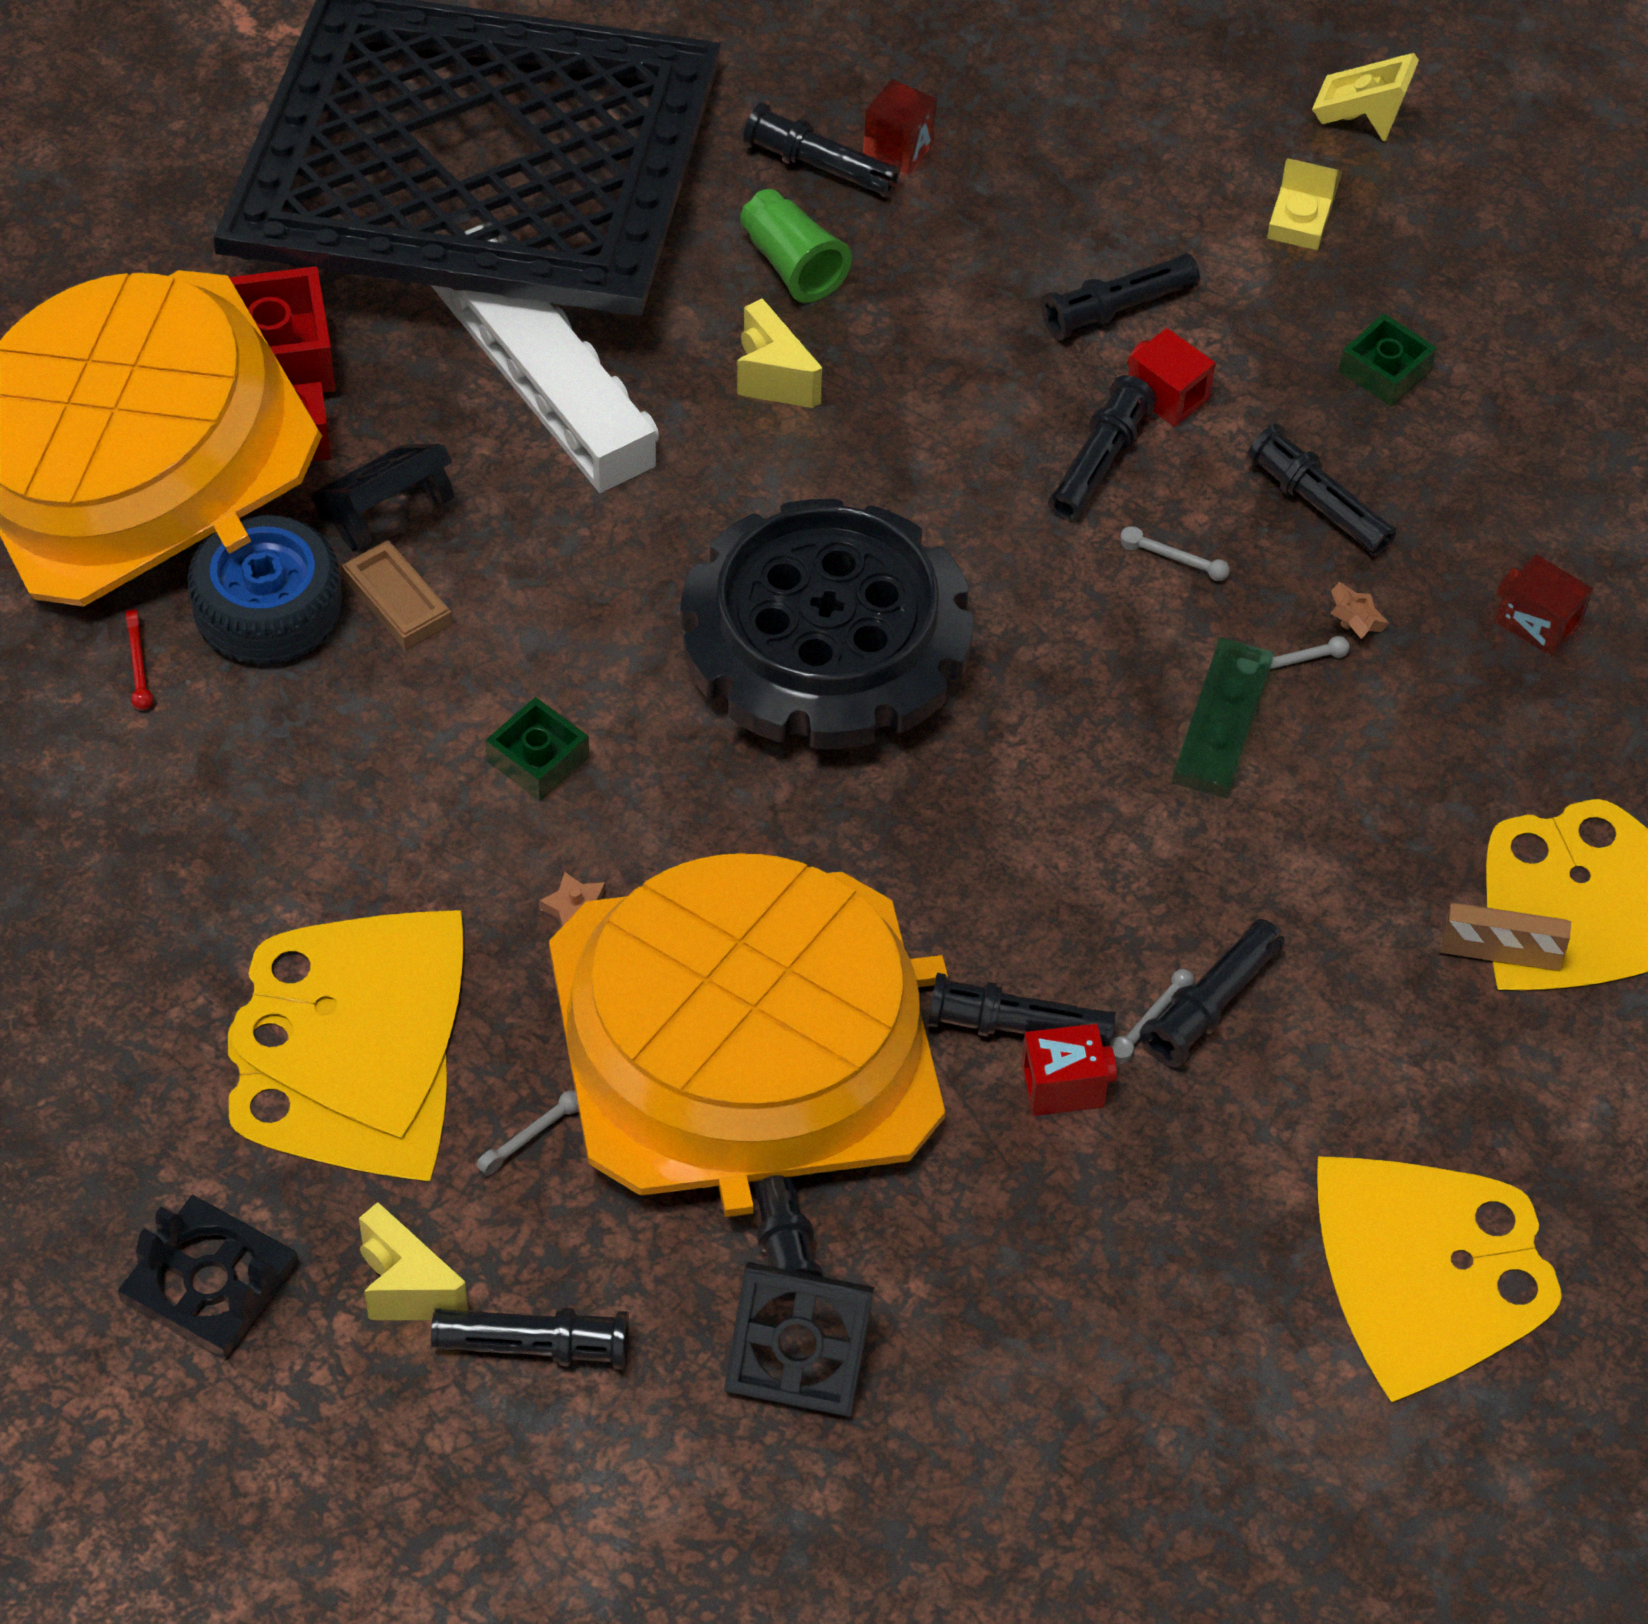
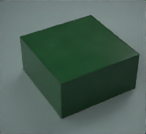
[1338,313,1437,407]
[485,697,589,801]

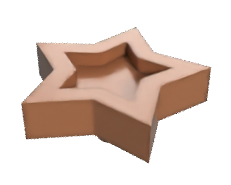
[1330,582,1390,639]
[539,871,606,927]

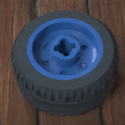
[188,515,342,665]

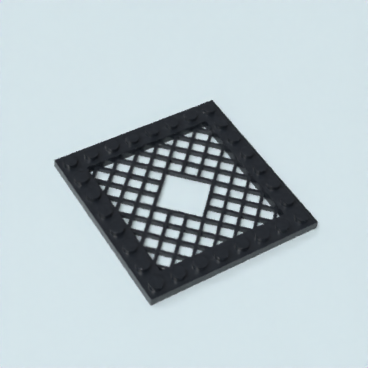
[214,0,721,316]

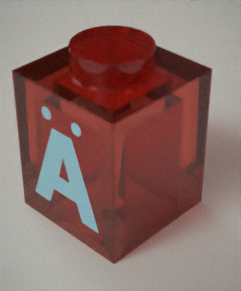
[864,79,937,175]
[1495,554,1593,657]

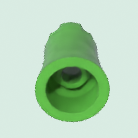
[740,189,852,303]

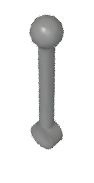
[1120,526,1230,581]
[1236,636,1350,681]
[1110,969,1195,1064]
[477,1090,579,1176]

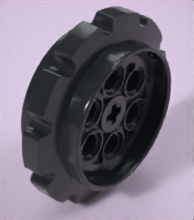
[680,499,974,749]

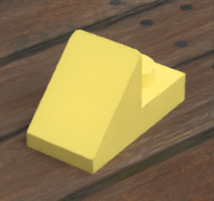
[1312,53,1419,142]
[1267,158,1342,251]
[737,298,822,408]
[359,1202,468,1321]

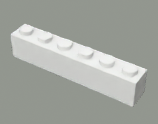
[431,223,659,494]

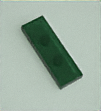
[1172,637,1275,799]

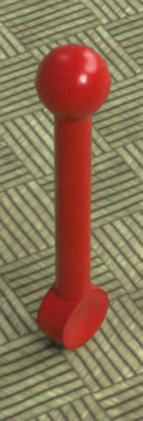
[126,609,154,711]

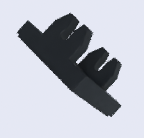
[311,444,455,549]
[117,1194,299,1360]
[724,1262,875,1417]

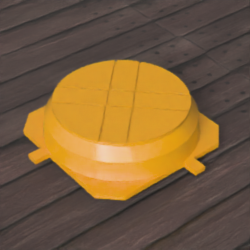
[0,270,322,606]
[549,853,948,1217]

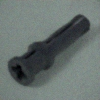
[743,102,900,198]
[1041,253,1200,340]
[1048,375,1157,521]
[1246,423,1397,557]
[1140,919,1285,1067]
[928,973,1116,1047]
[753,1175,824,1300]
[431,1308,629,1370]

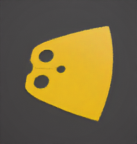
[1486,799,1648,990]
[230,910,463,1138]
[228,997,447,1182]
[1317,1156,1562,1403]

